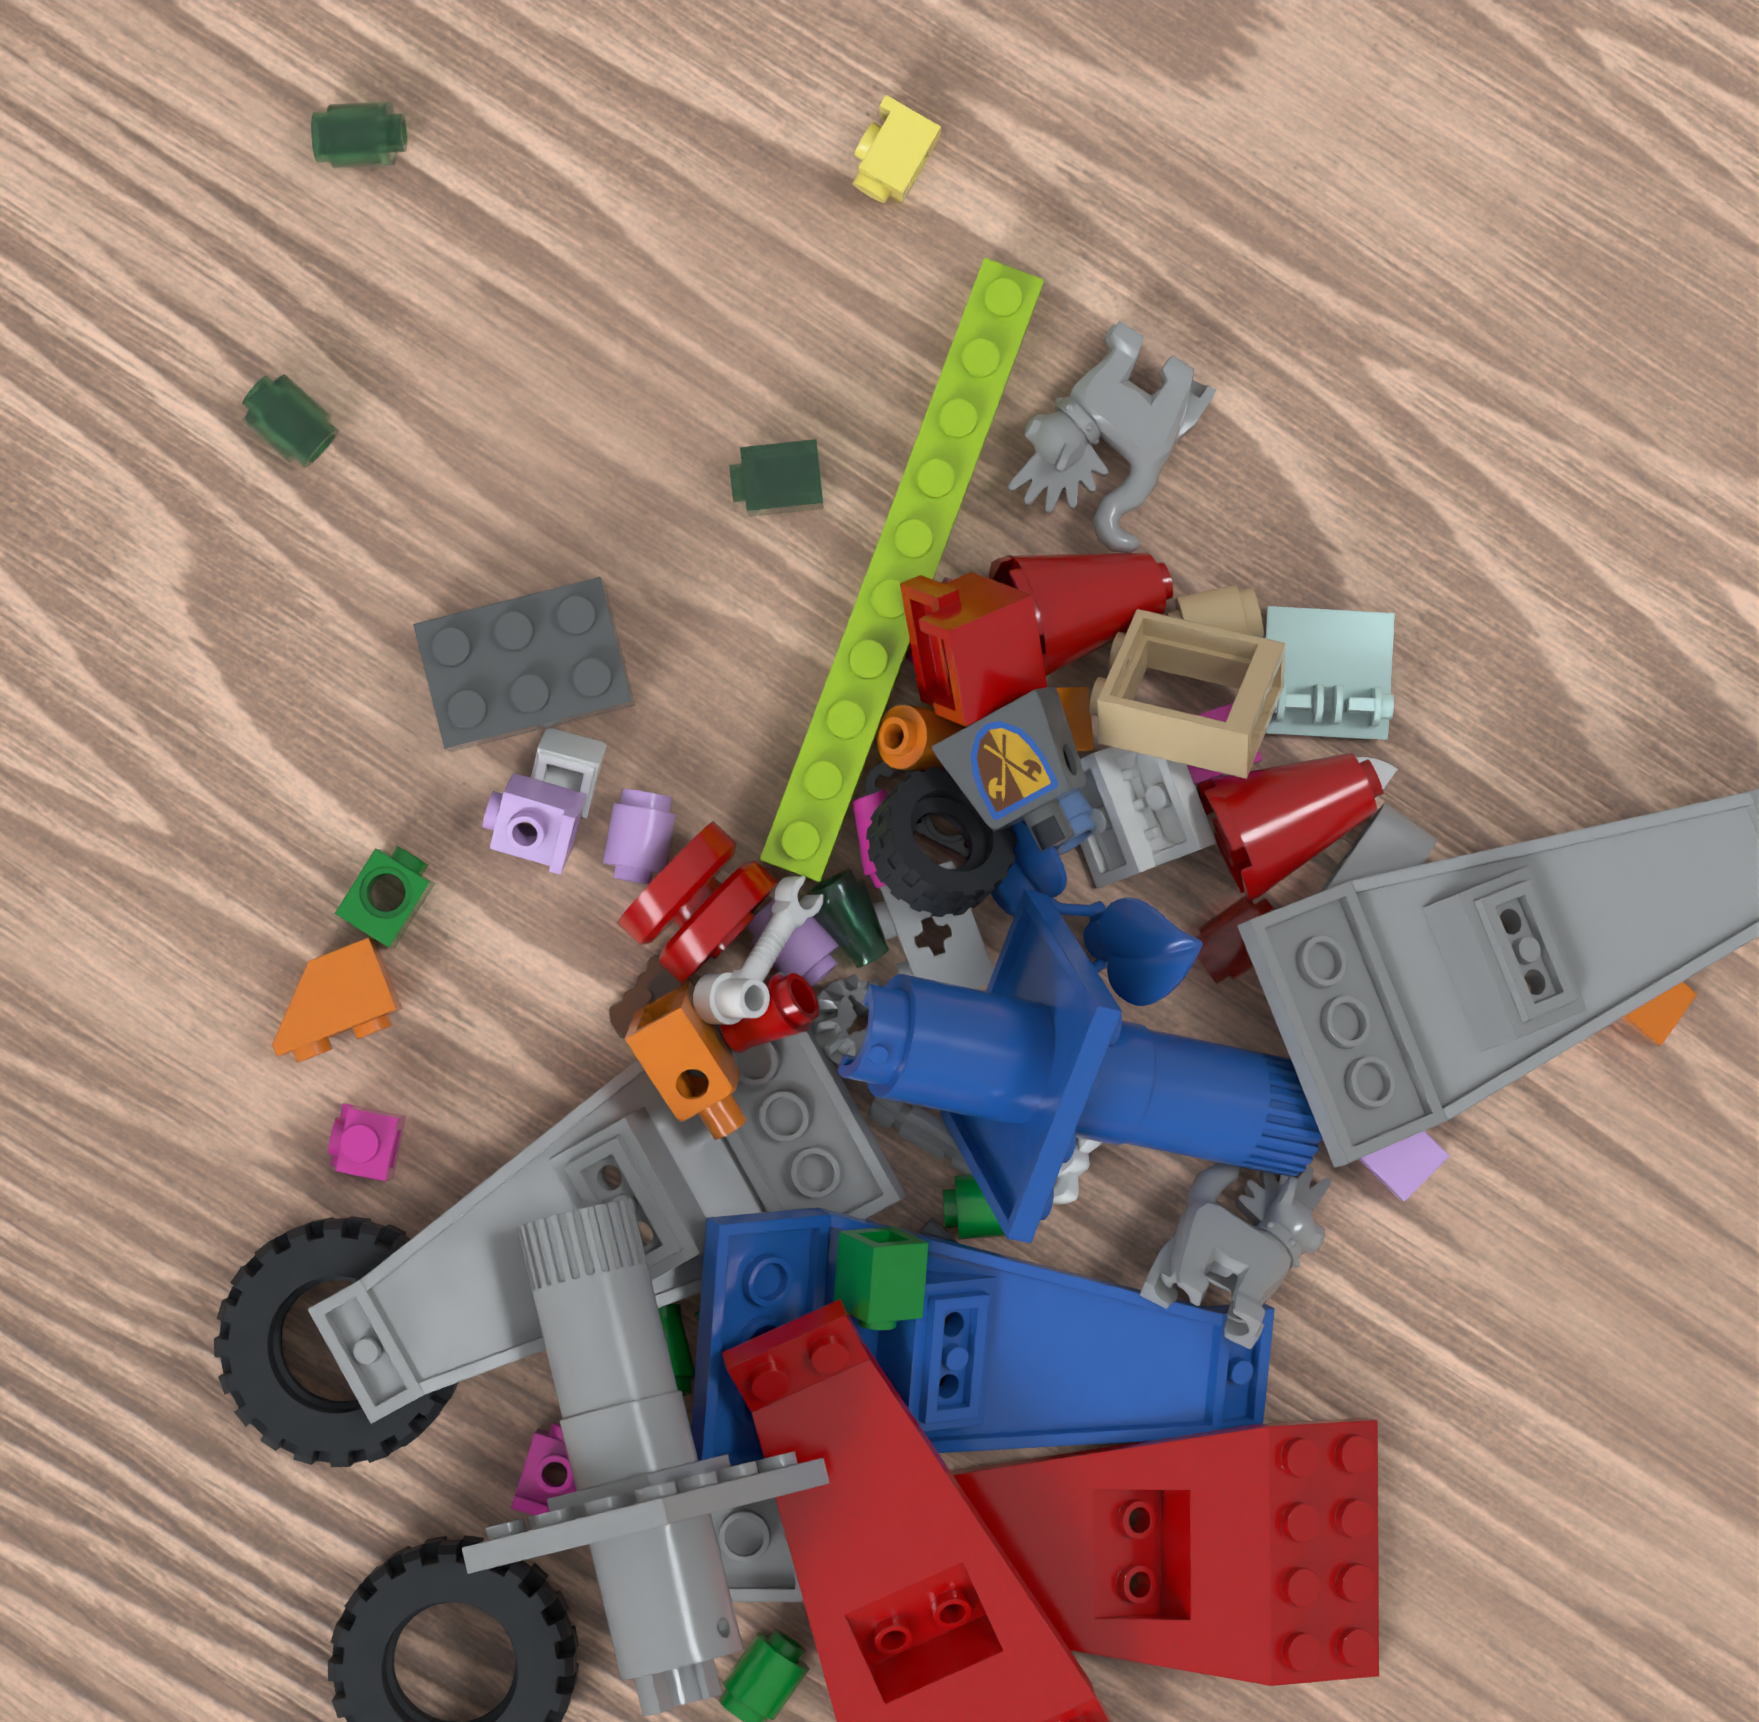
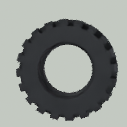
[214,1216,459,1467]
[328,1535,579,1722]

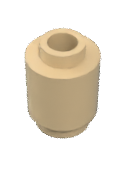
[1166,585,1264,638]

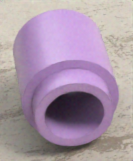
[603,789,676,885]
[747,899,839,987]

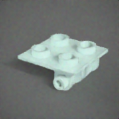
[1265,606,1395,740]

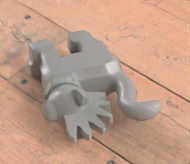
[1008,321,1216,553]
[1140,1162,1331,1349]

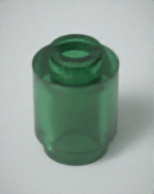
[311,101,408,169]
[242,374,339,468]

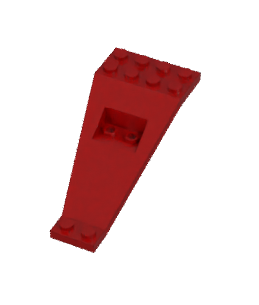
[722,1299,1113,1722]
[806,1418,1379,1686]

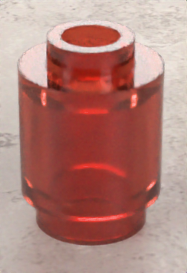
[1195,895,1274,984]

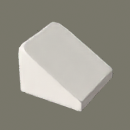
[531,728,607,818]

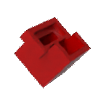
[900,572,1048,726]

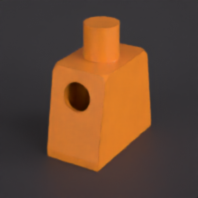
[625,980,747,1140]

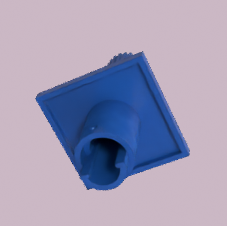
[837,889,1322,1243]

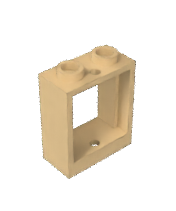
[1089,609,1286,779]

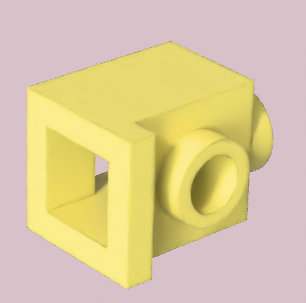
[852,95,941,203]

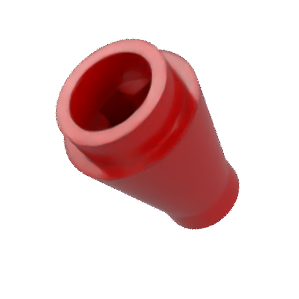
[721,973,819,1053]

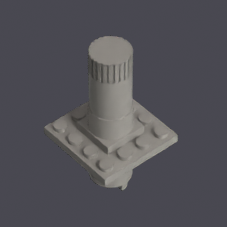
[462,1199,829,1716]

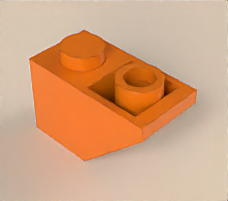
[272,938,403,1063]

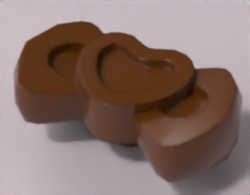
[609,955,693,1039]

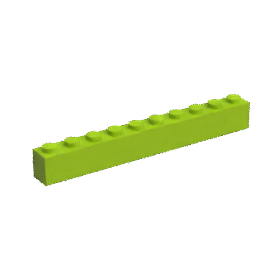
[760,257,1044,883]

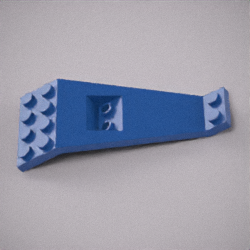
[691,1207,1275,1467]

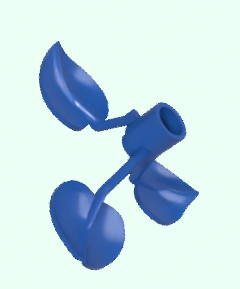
[990,820,1203,1006]

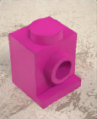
[328,1103,406,1182]
[511,1422,576,1516]

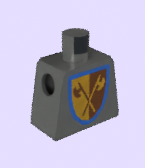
[932,686,1086,852]

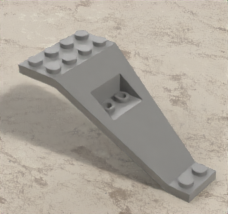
[1237,788,1759,1168]
[308,971,907,1424]

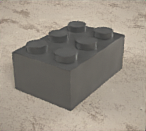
[413,577,636,752]

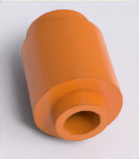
[877,705,966,772]

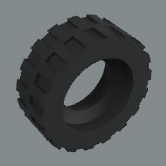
[866,767,1017,917]

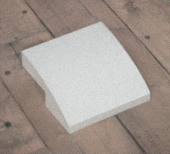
[1080,747,1216,889]

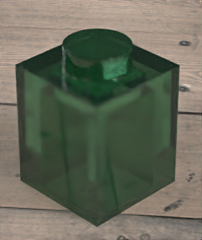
[729,439,824,517]

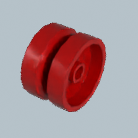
[617,821,779,985]

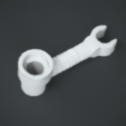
[693,876,823,1024]

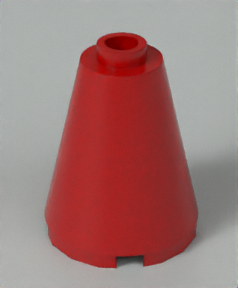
[989,553,1173,676]
[1197,752,1384,902]

